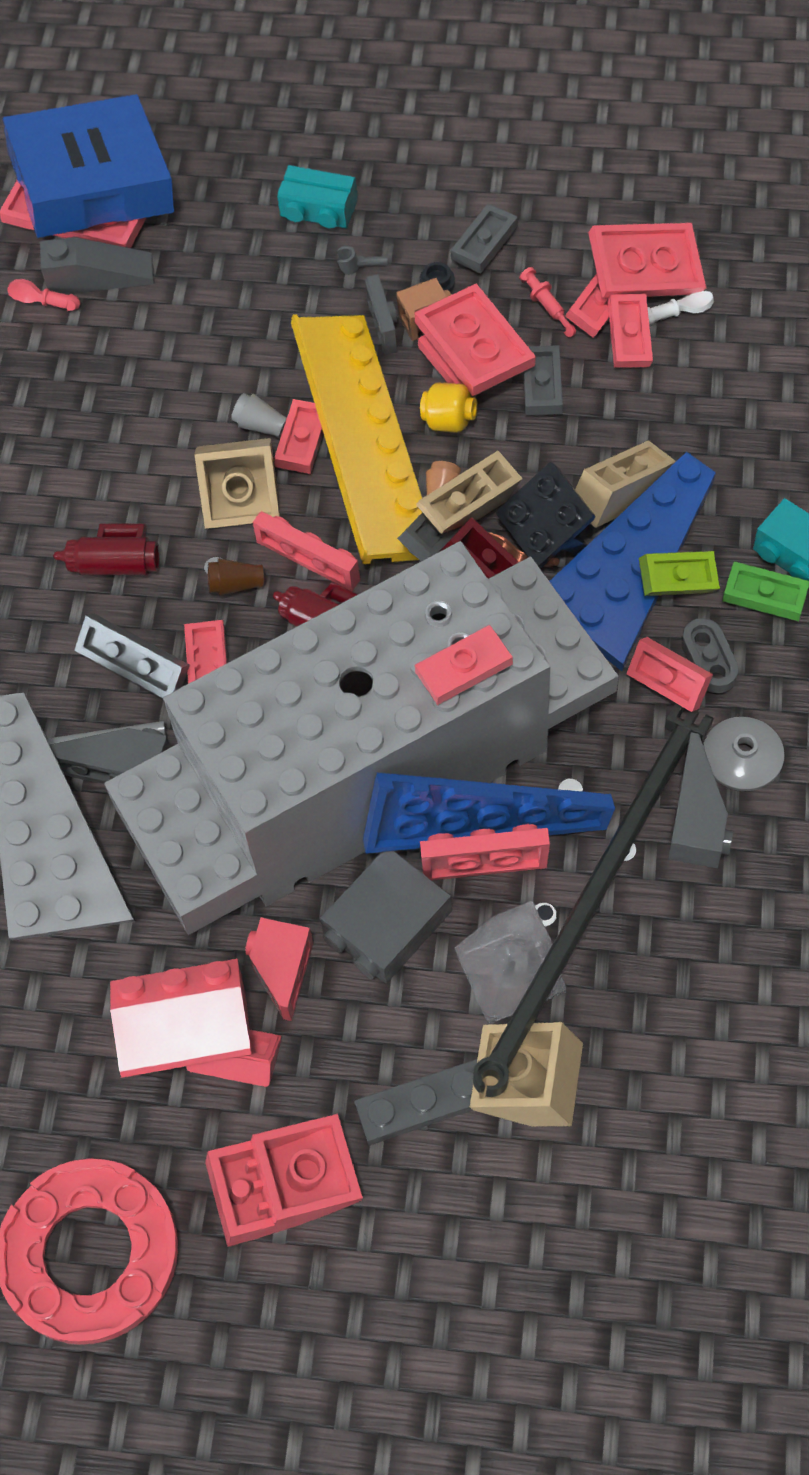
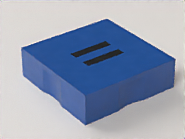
[2,94,174,238]

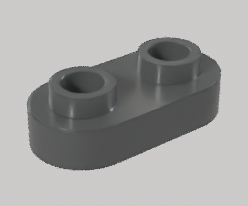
[682,618,739,693]

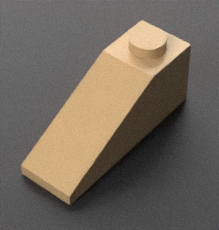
[575,440,676,528]
[416,451,523,534]

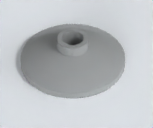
[703,717,784,791]

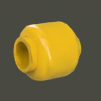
[420,382,477,432]

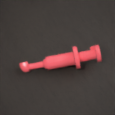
[519,267,576,337]

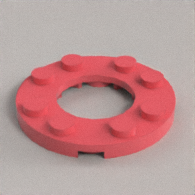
[0,1159,178,1345]

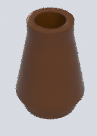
[208,558,264,596]

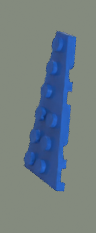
[549,452,716,671]
[363,772,615,853]

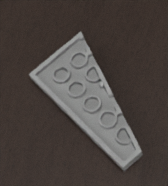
[0,692,136,941]

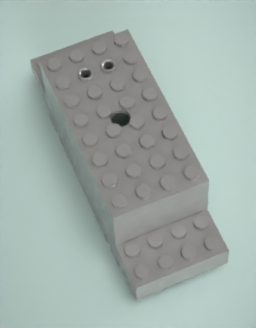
[104,541,618,935]

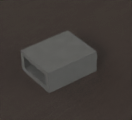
[320,851,452,984]

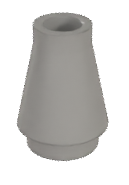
[231,393,287,438]

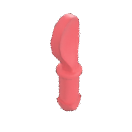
[7,279,81,311]

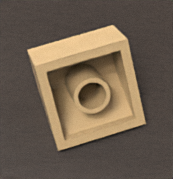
[194,438,280,529]
[470,1022,583,1126]

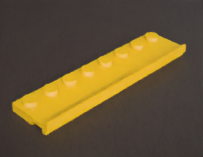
[291,314,422,564]

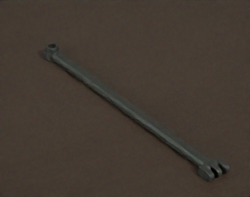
[473,703,714,1097]

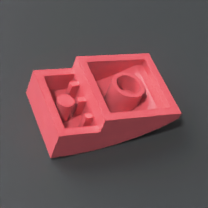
[205,1114,363,1247]

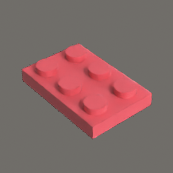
[588,223,706,298]
[414,283,536,396]
[420,824,550,881]

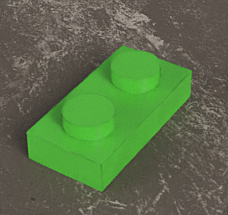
[722,561,809,621]

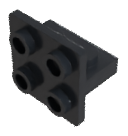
[496,462,595,568]

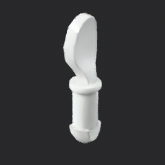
[648,291,714,325]

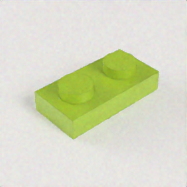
[639,551,720,596]

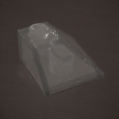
[455,901,567,1025]

